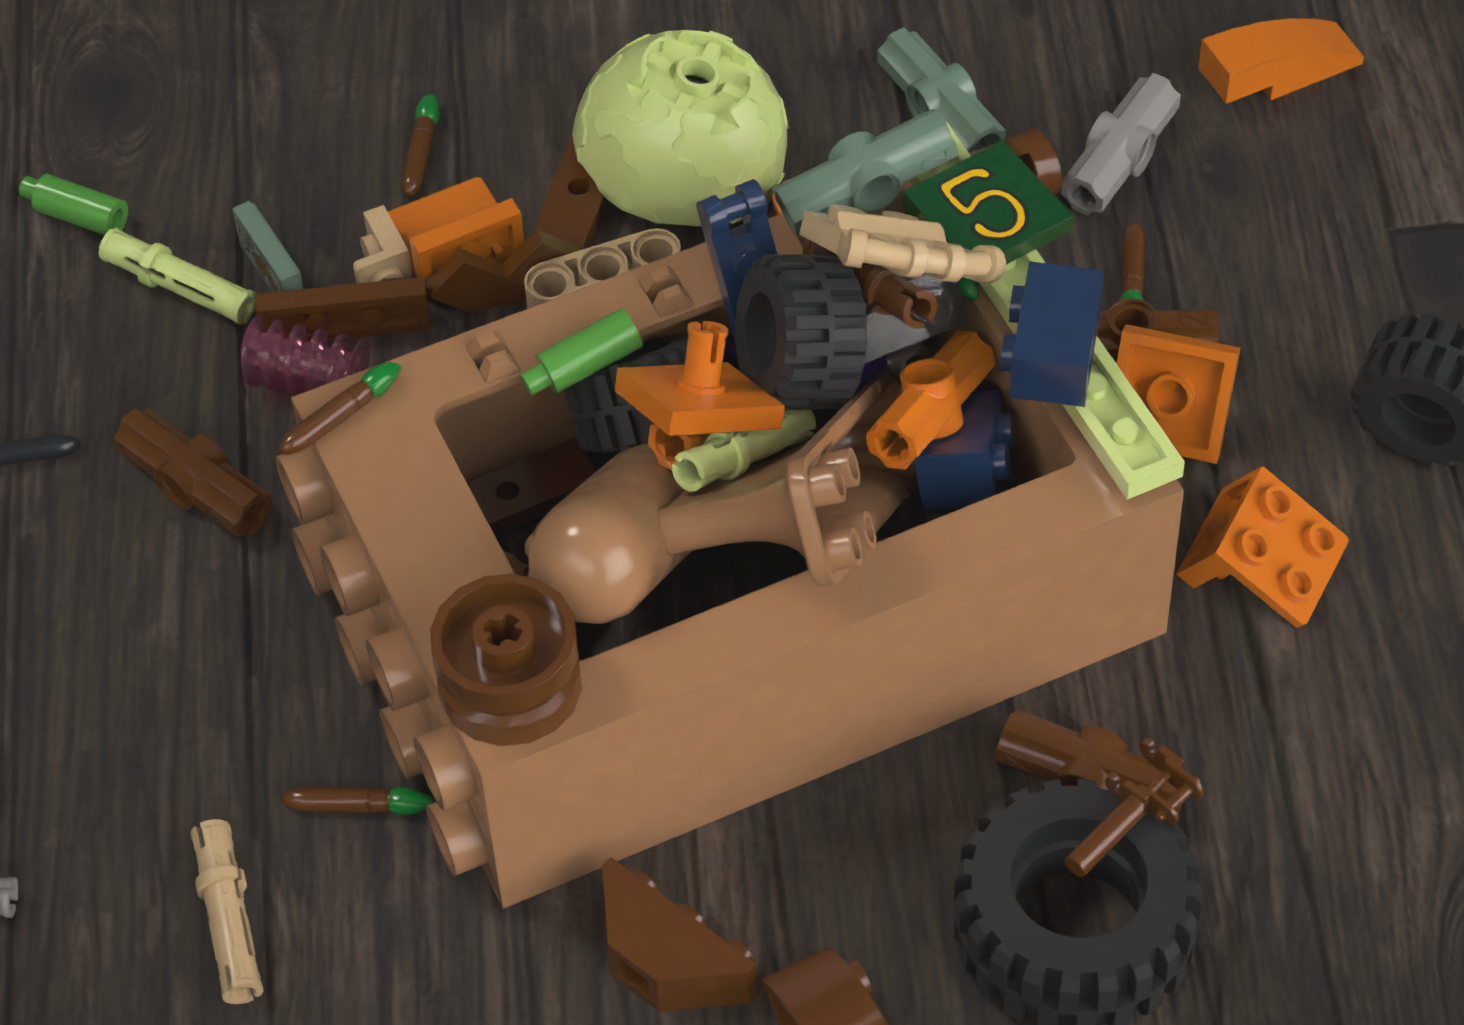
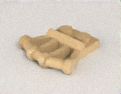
[799,204,1006,282]

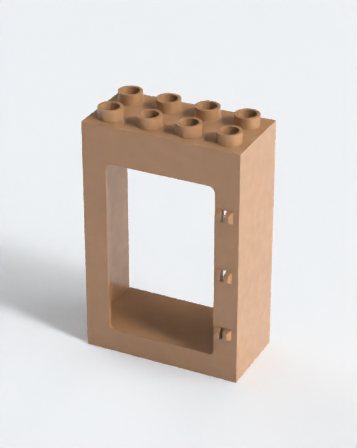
[275,180,1184,909]

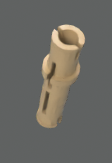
[190,819,264,1004]

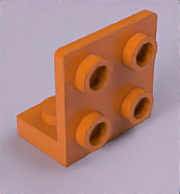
[388,177,525,296]
[1176,466,1349,628]

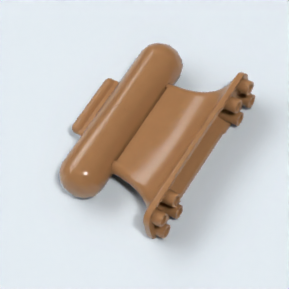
[525,360,919,624]

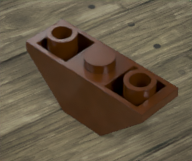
[602,857,758,1012]

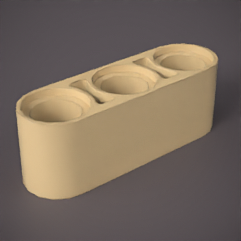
[524,228,681,309]

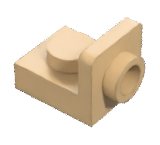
[353,205,413,284]

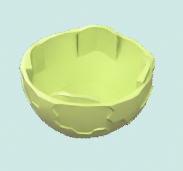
[572,30,789,226]

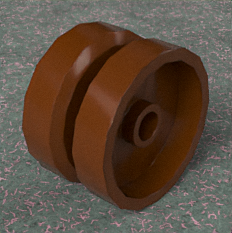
[430,574,582,746]

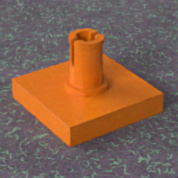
[615,321,785,436]
[1116,324,1241,464]

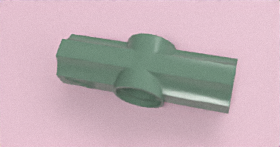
[877,27,1006,153]
[772,109,959,236]

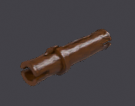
[803,240,938,330]

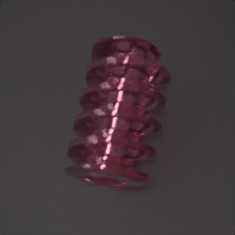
[241,315,370,396]

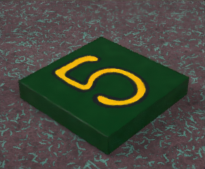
[903,140,1074,283]

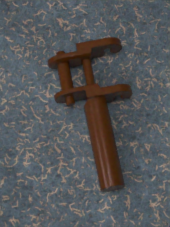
[1064,737,1204,877]

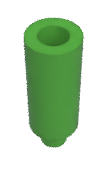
[19,174,128,235]
[520,308,643,396]

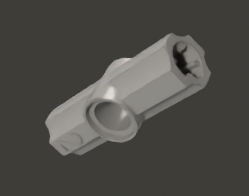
[1060,73,1181,216]

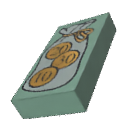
[232,200,304,292]

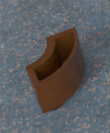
[761,947,888,1025]

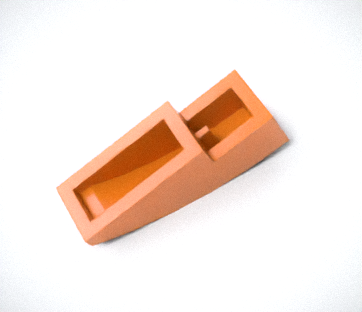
[1198,18,1364,104]

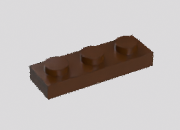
[255,277,431,347]

